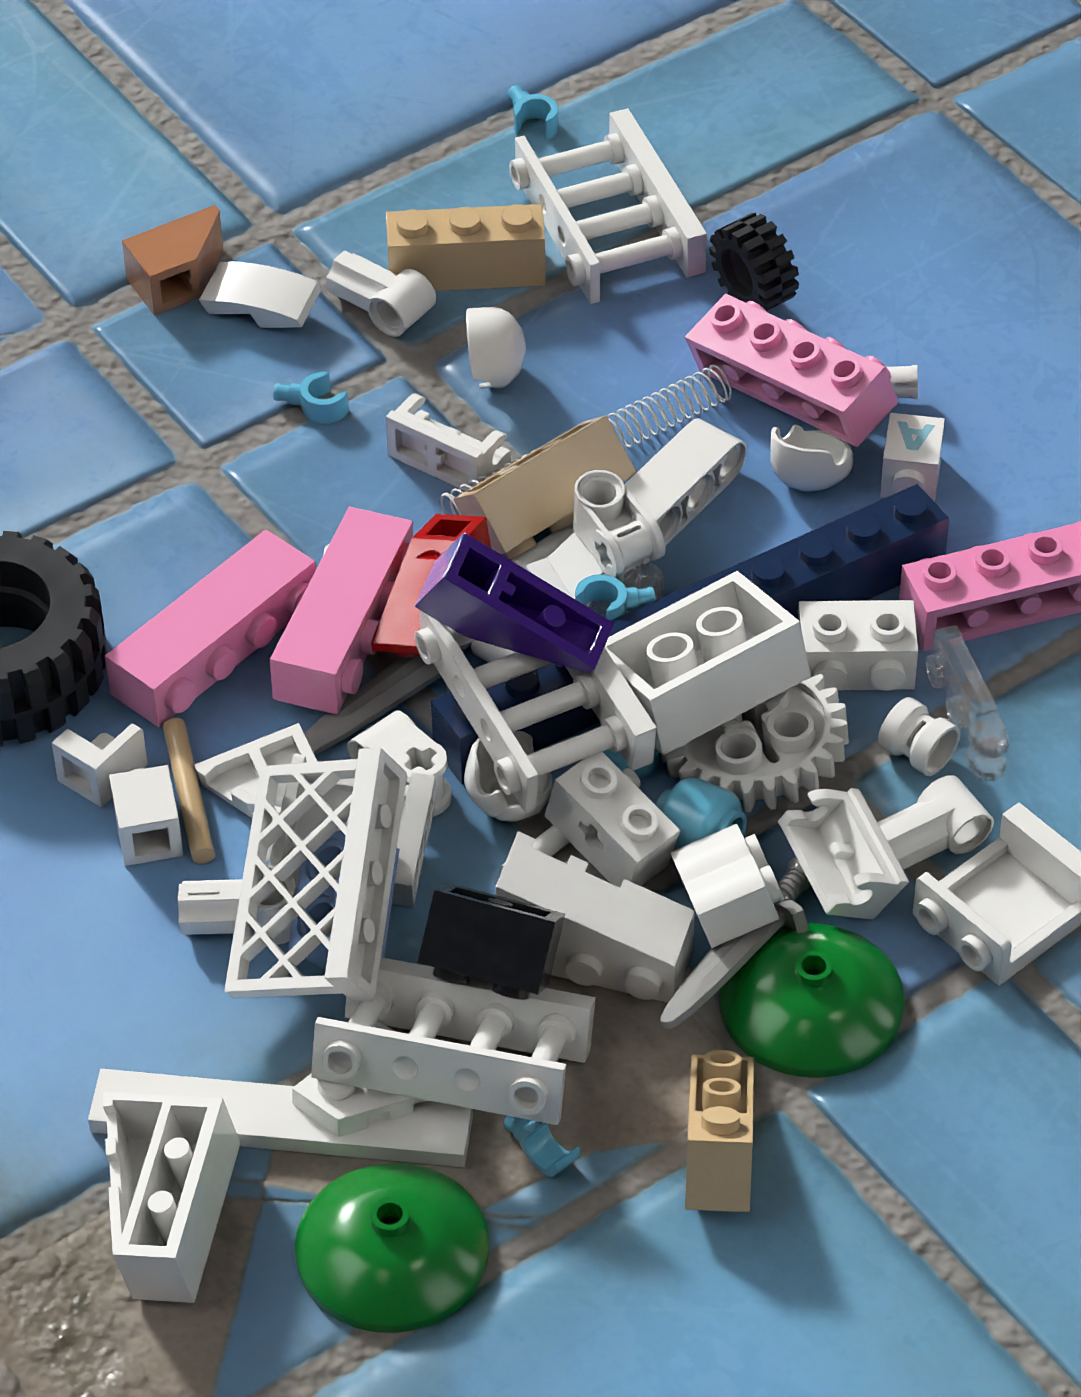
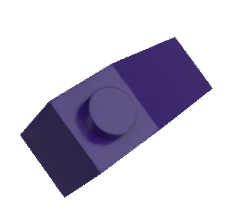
[414,532,614,674]

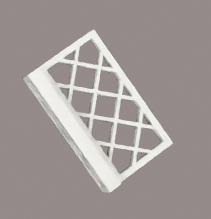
[224,747,407,1001]

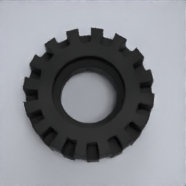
[709,212,799,311]

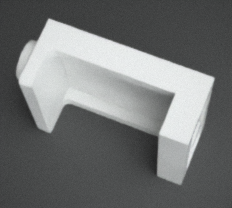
[266,753,437,908]
[913,802,1081,986]

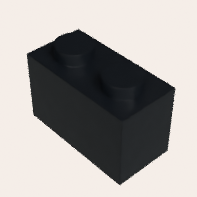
[417,882,566,1000]

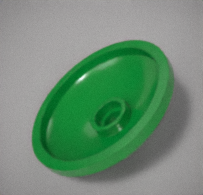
[719,923,904,1078]
[295,1163,489,1333]

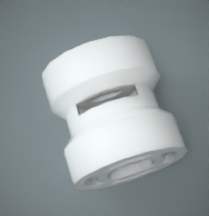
[878,697,960,776]

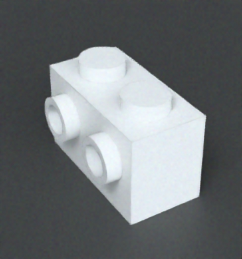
[798,600,918,691]

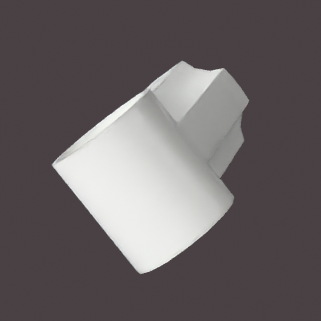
[326,251,436,337]
[877,775,994,870]
[178,865,297,945]

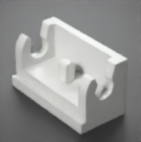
[386,393,511,491]
[778,788,909,920]

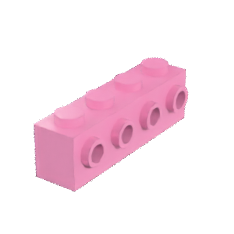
[685,294,898,447]
[270,506,413,715]
[899,521,1081,651]
[105,529,316,728]

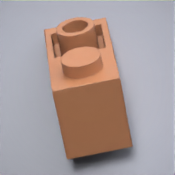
[122,205,223,316]

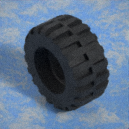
[0,531,108,746]

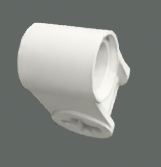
[573,470,666,578]
[347,711,452,817]

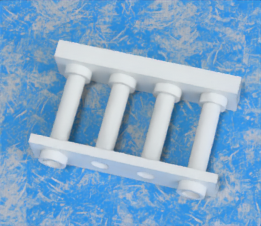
[509,108,707,304]
[415,558,657,813]
[311,957,596,1125]

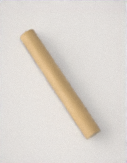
[162,718,215,864]

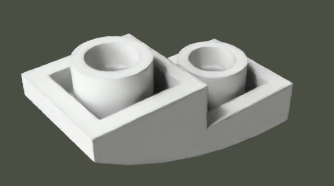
[199,262,322,328]

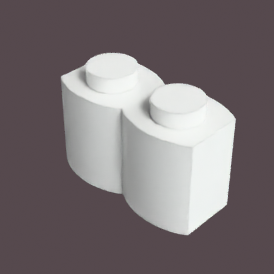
[670,824,784,948]

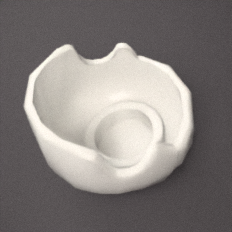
[466,307,527,389]
[770,424,853,492]
[464,730,553,822]

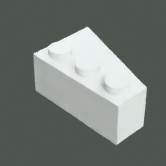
[496,831,695,1003]
[102,1091,240,1303]

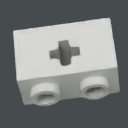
[544,752,680,887]

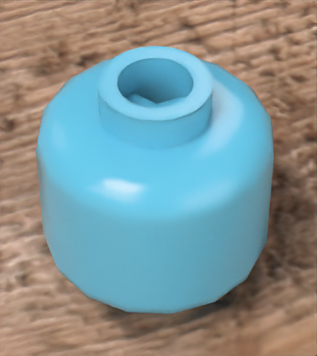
[656,777,747,851]

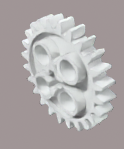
[661,674,849,812]

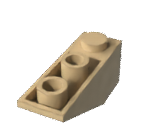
[685,1050,754,1212]

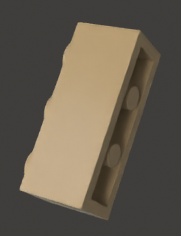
[386,204,546,291]
[453,415,637,559]

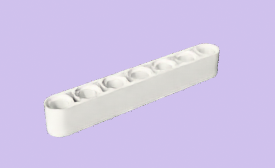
[471,418,747,663]

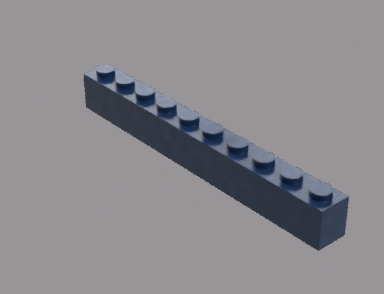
[431,484,949,784]

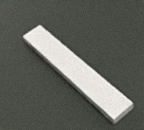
[88,1068,473,1168]

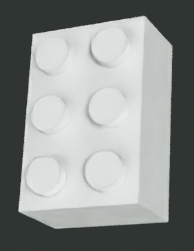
[605,571,811,755]

